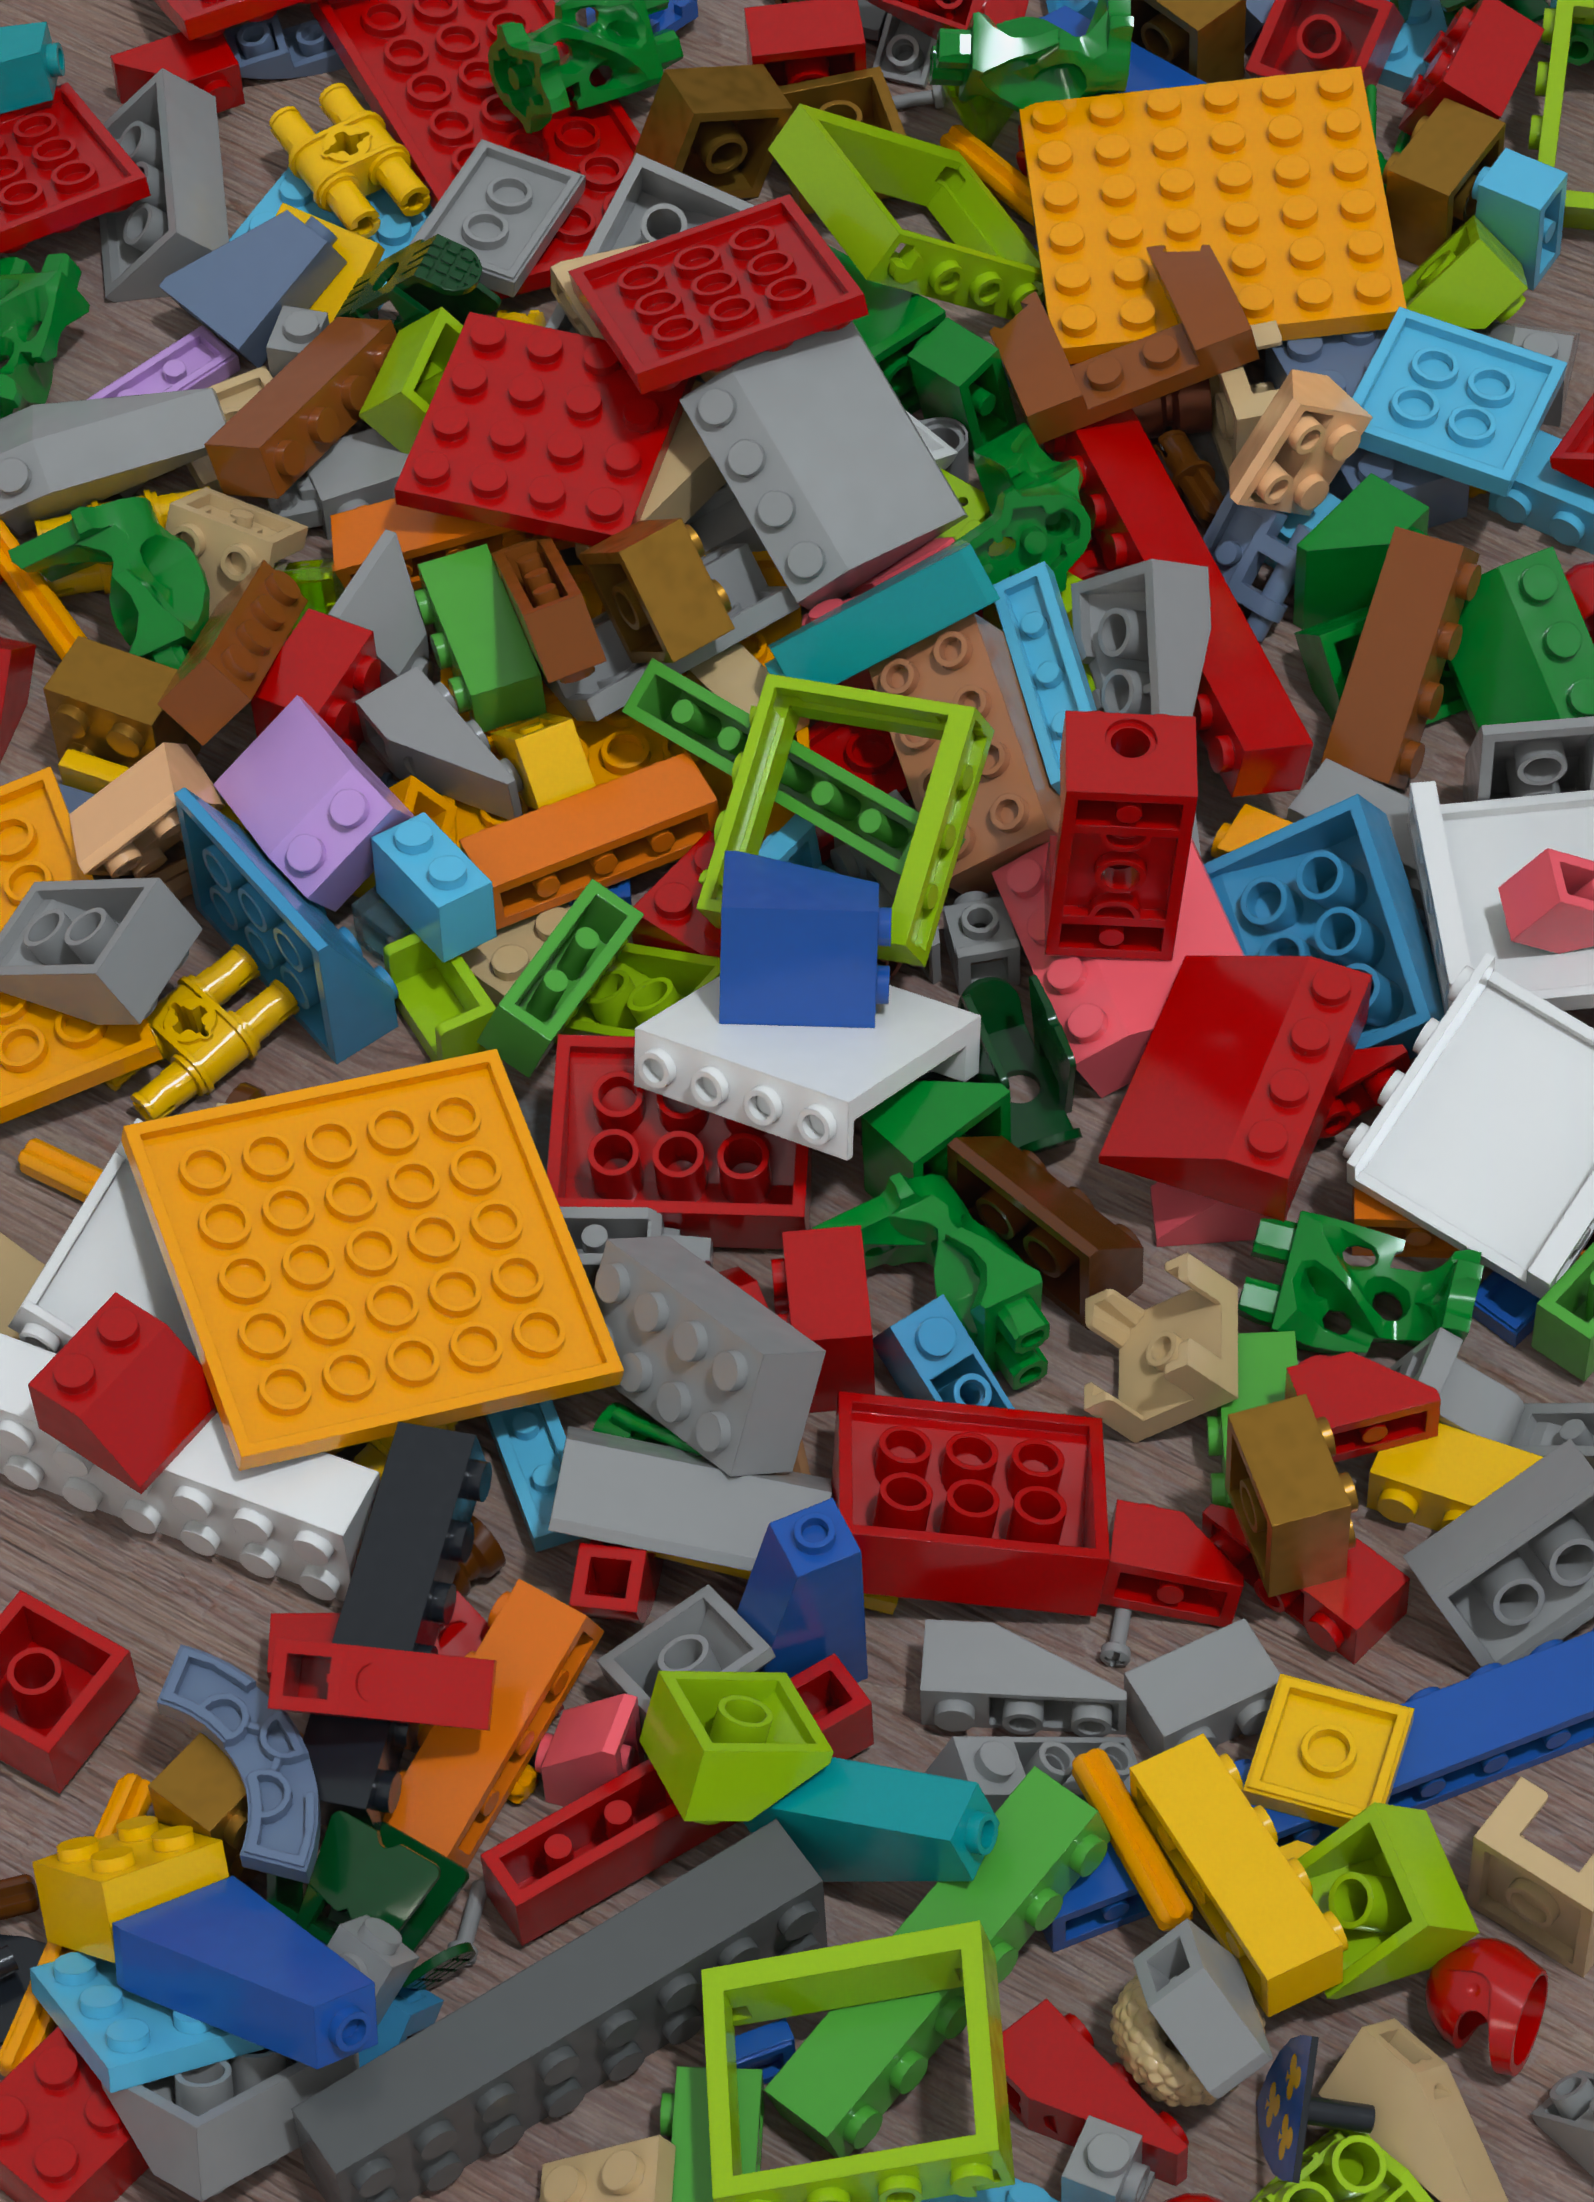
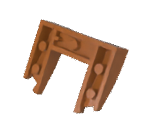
[989,245,1260,445]

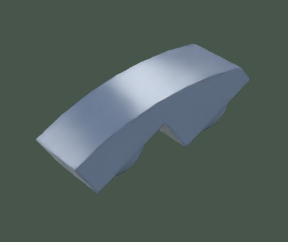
[224,14,346,79]

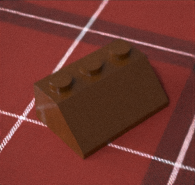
[947,1136,1144,1330]

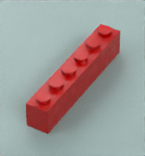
[480,1653,874,1946]

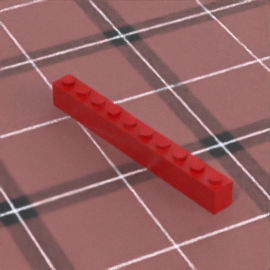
[1043,364,1314,797]

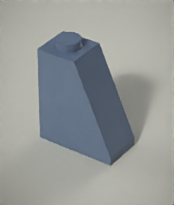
[159,210,347,368]

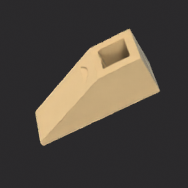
[1318,2018,1509,2202]

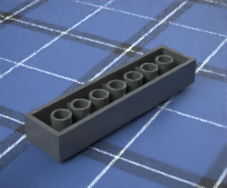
[291,1819,827,2202]

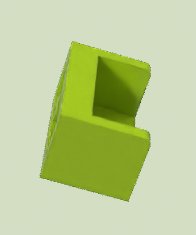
[383,933,496,1062]

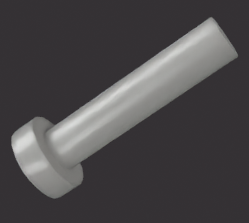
[892,85,946,109]
[1100,1607,1132,1667]
[447,1880,487,1967]

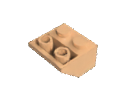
[1229,369,1373,516]
[69,742,227,878]

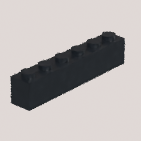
[303,1422,492,1831]

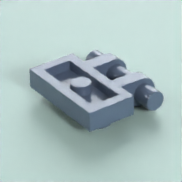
[1203,488,1312,642]

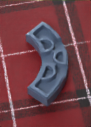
[157,1644,321,1884]

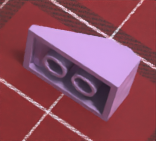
[213,695,414,912]

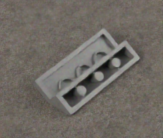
[532,543,800,722]
[548,1426,832,1571]

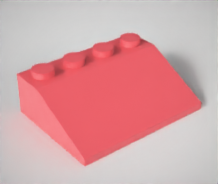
[991,838,1245,1098]

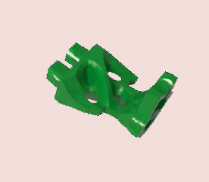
[488,0,684,134]
[929,0,1134,112]
[0,253,90,419]
[951,423,1091,608]
[8,497,210,669]
[812,1172,1050,1390]
[1238,1211,1484,1358]

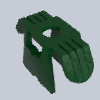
[334,234,502,333]
[958,975,1083,1154]
[267,1811,476,1990]

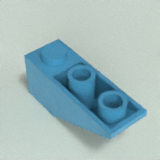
[873,1294,1015,1409]

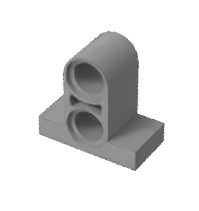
[1390,1327,1525,1446]

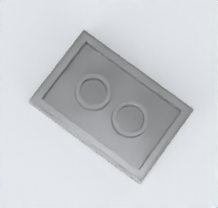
[409,139,586,298]

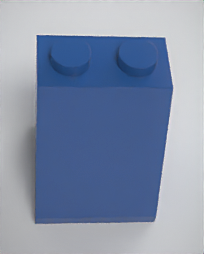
[719,851,892,1028]

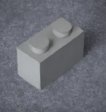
[1124,1618,1280,1756]

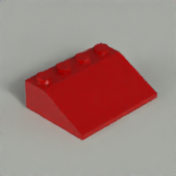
[1098,955,1372,1222]
[547,1034,812,1249]
[831,1391,1110,1617]

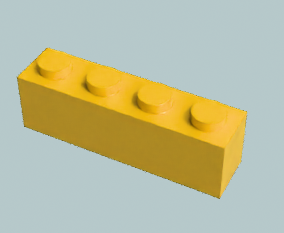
[1367,1423,1543,1531]
[1129,1733,1348,2018]

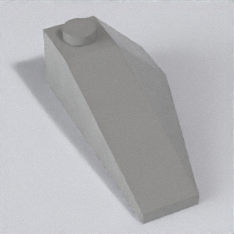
[0,388,227,535]
[1071,559,1211,716]

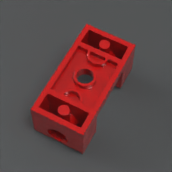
[1044,711,1198,961]

